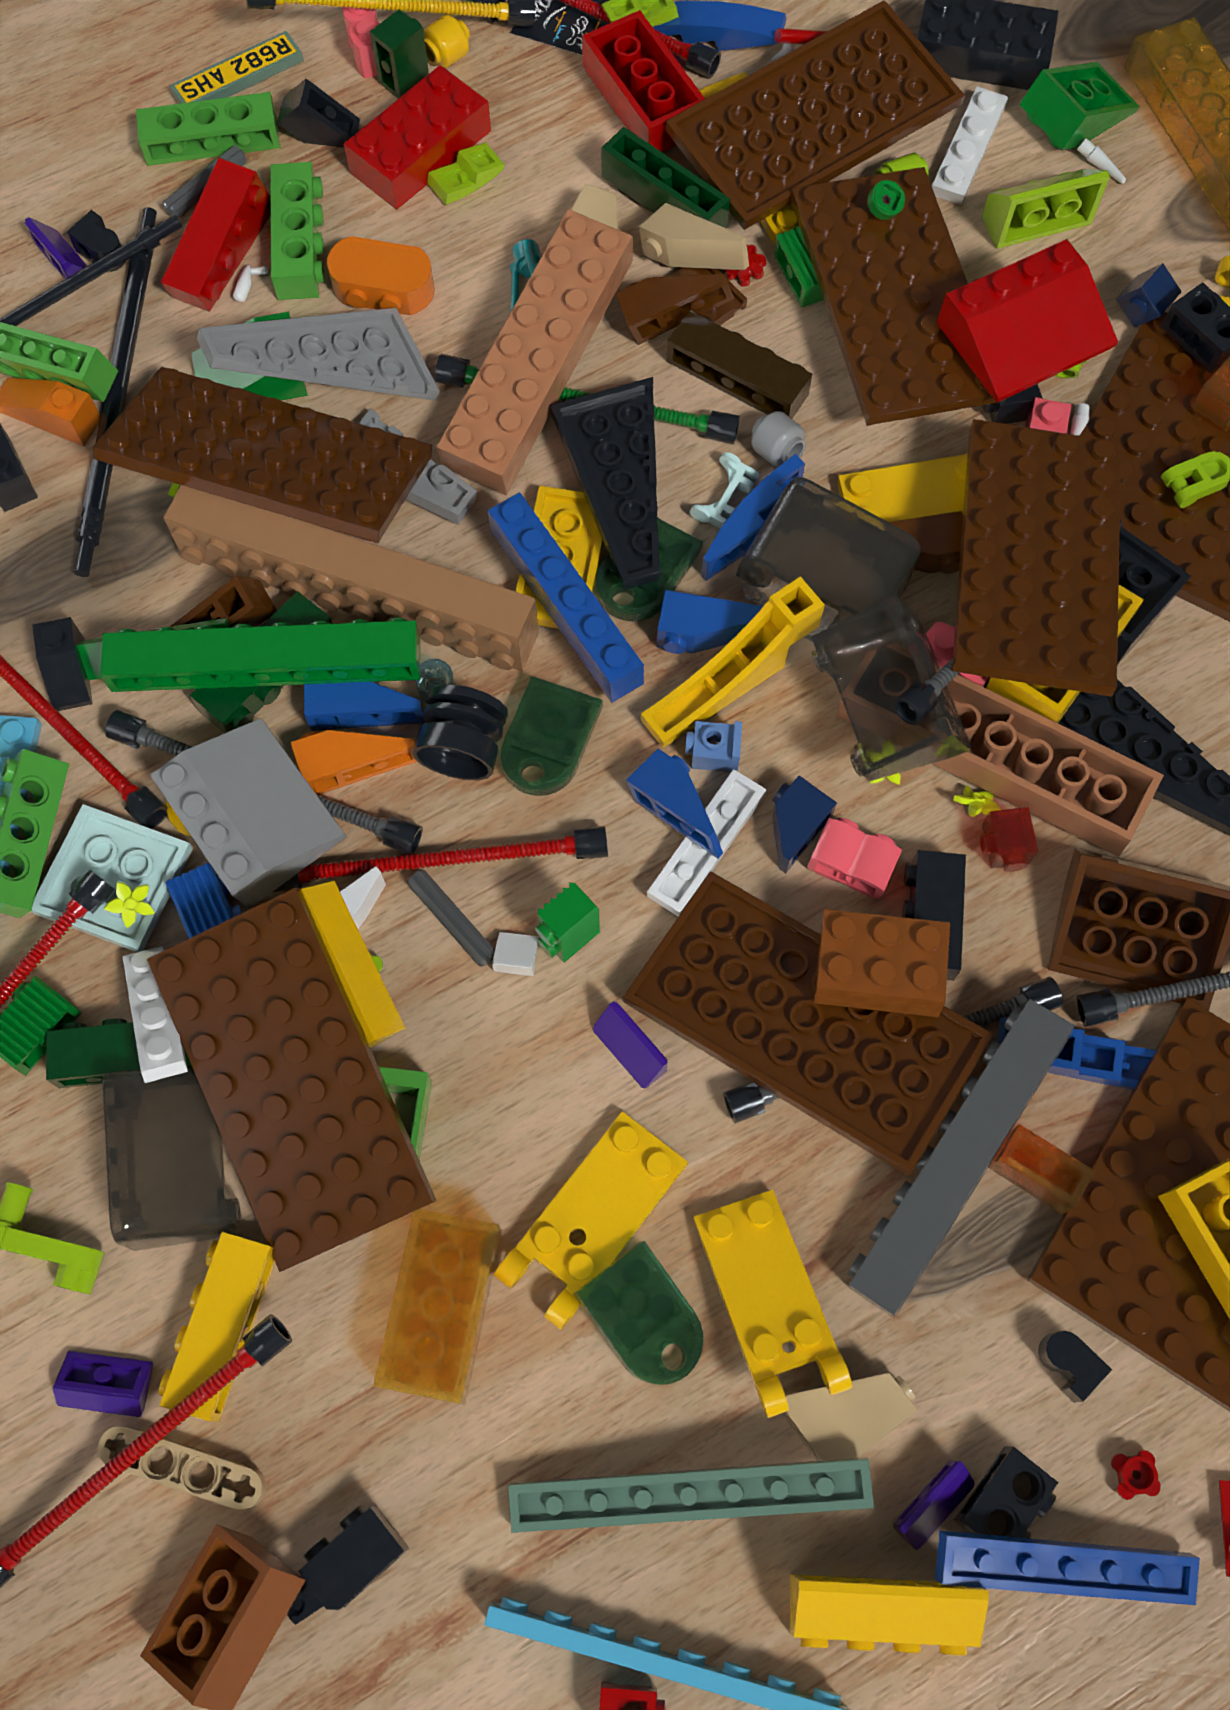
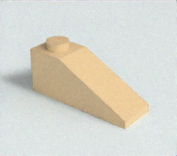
[639,203,749,270]

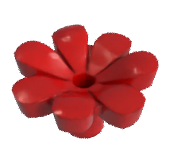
[724,244,767,287]

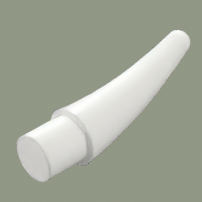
[1077,138,1126,184]
[1070,403,1090,436]

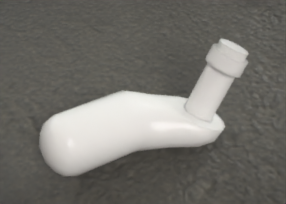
[233,265,268,302]

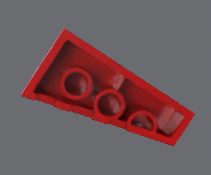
[161,158,271,312]

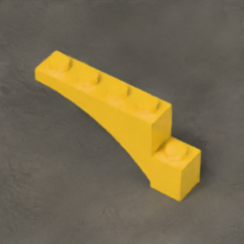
[640,576,825,748]

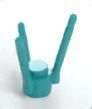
[509,239,542,313]

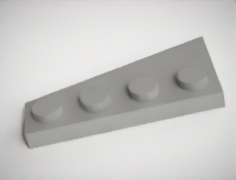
[359,408,477,525]

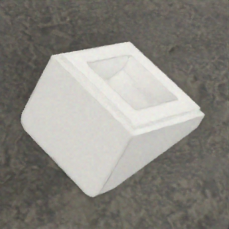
[492,932,539,976]

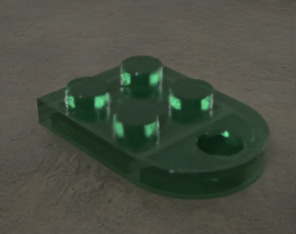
[596,518,703,622]
[500,676,603,796]
[573,1240,703,1385]

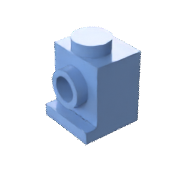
[685,721,743,772]

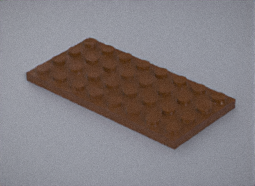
[665,0,965,230]
[791,167,1006,426]
[93,366,432,543]
[952,419,1121,697]
[623,871,994,1177]
[147,888,437,1272]

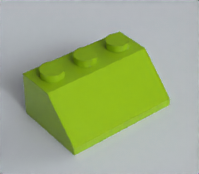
[982,169,1110,249]

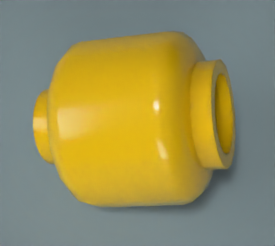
[424,15,470,68]

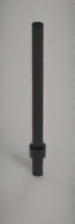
[0,214,183,326]

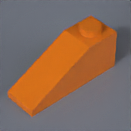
[0,378,100,446]
[290,730,418,795]

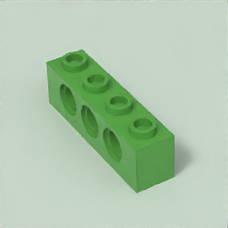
[136,92,281,166]
[270,162,325,300]
[0,322,118,402]
[0,749,69,918]

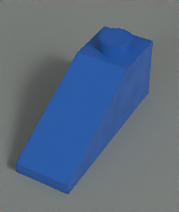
[657,590,764,654]
[304,682,425,731]
[626,749,723,859]

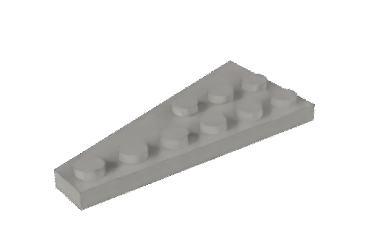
[197,308,440,401]

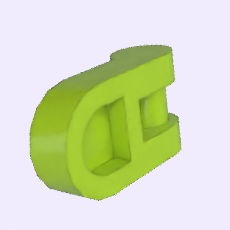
[1161,451,1230,508]

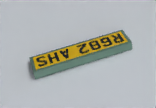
[170,31,304,104]

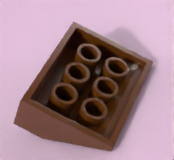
[1048,848,1230,1011]

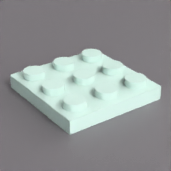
[31,804,193,952]

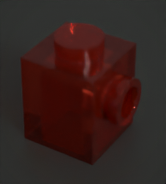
[980,807,1038,872]

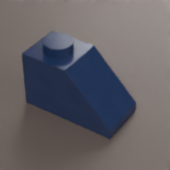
[772,775,837,874]

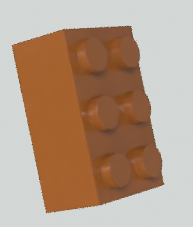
[814,909,950,1017]
[140,1524,305,1710]

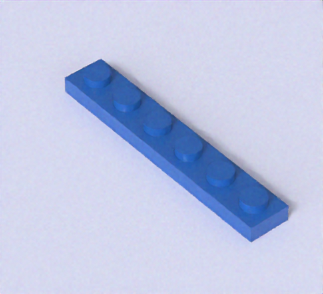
[935,1531,1200,1605]

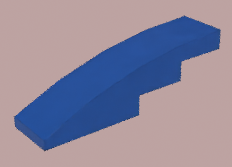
[652,0,787,51]
[702,454,805,581]
[997,1017,1156,1090]

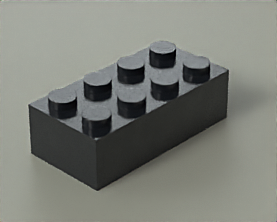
[917,0,1059,90]

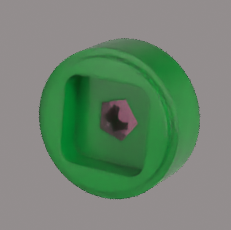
[867,180,905,220]

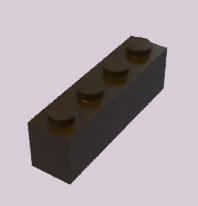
[666,310,813,419]

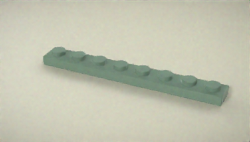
[508,1457,874,1533]

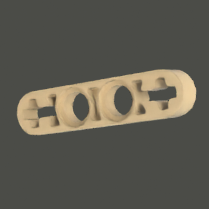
[98,1426,267,1510]

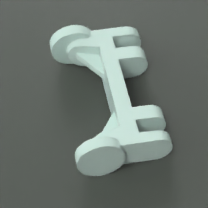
[690,452,759,529]

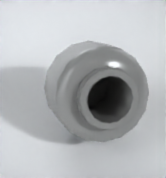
[752,411,806,467]

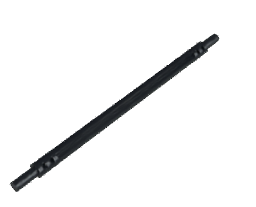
[74,207,157,577]

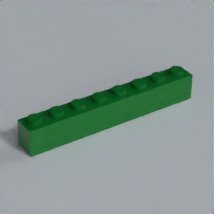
[100,618,420,692]

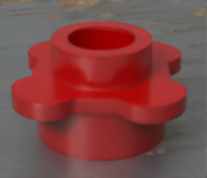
[1111,1450,1161,1500]

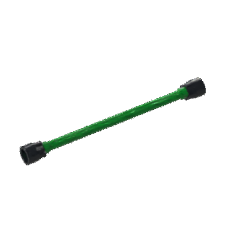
[435,354,740,445]

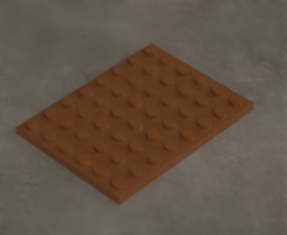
[1080,311,1230,622]
[1027,998,1230,1412]

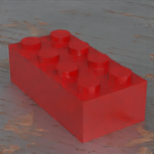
[582,10,705,152]
[344,65,491,210]

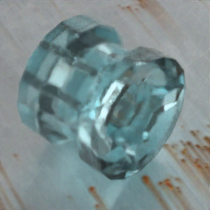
[415,659,455,704]

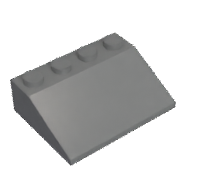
[150,718,347,909]

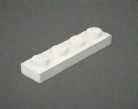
[932,86,1008,205]
[647,769,766,917]
[122,946,188,1083]

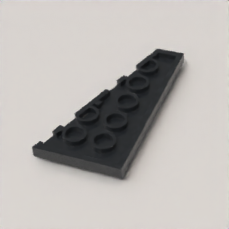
[551,377,660,590]
[1058,679,1230,835]

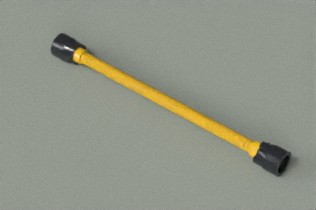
[246,0,535,28]

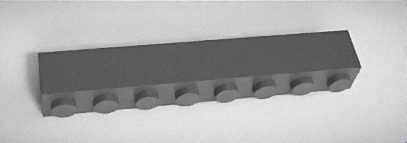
[847,999,1075,1319]

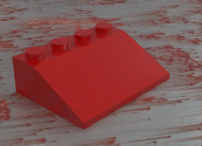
[937,239,1118,403]

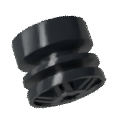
[413,685,508,781]

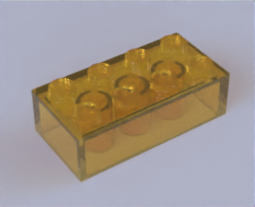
[373,1209,502,1405]

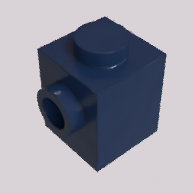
[1115,263,1182,328]

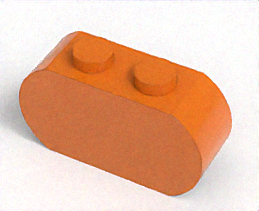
[327,236,435,315]

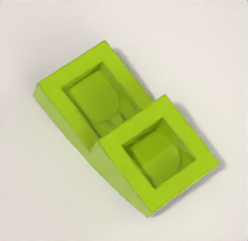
[602,0,679,26]
[427,142,505,205]

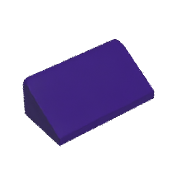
[25,217,87,279]
[593,1001,668,1089]
[52,1351,153,1417]
[893,1460,975,1550]

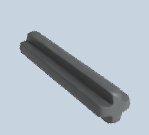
[162,145,247,218]
[408,869,495,967]

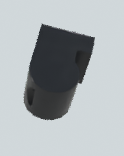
[67,210,125,272]
[1038,1331,1112,1403]

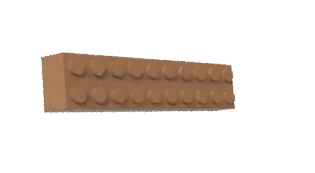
[164,485,539,672]

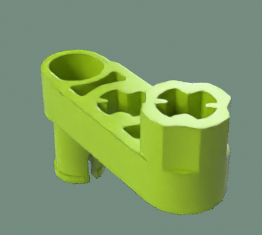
[0,1182,105,1295]

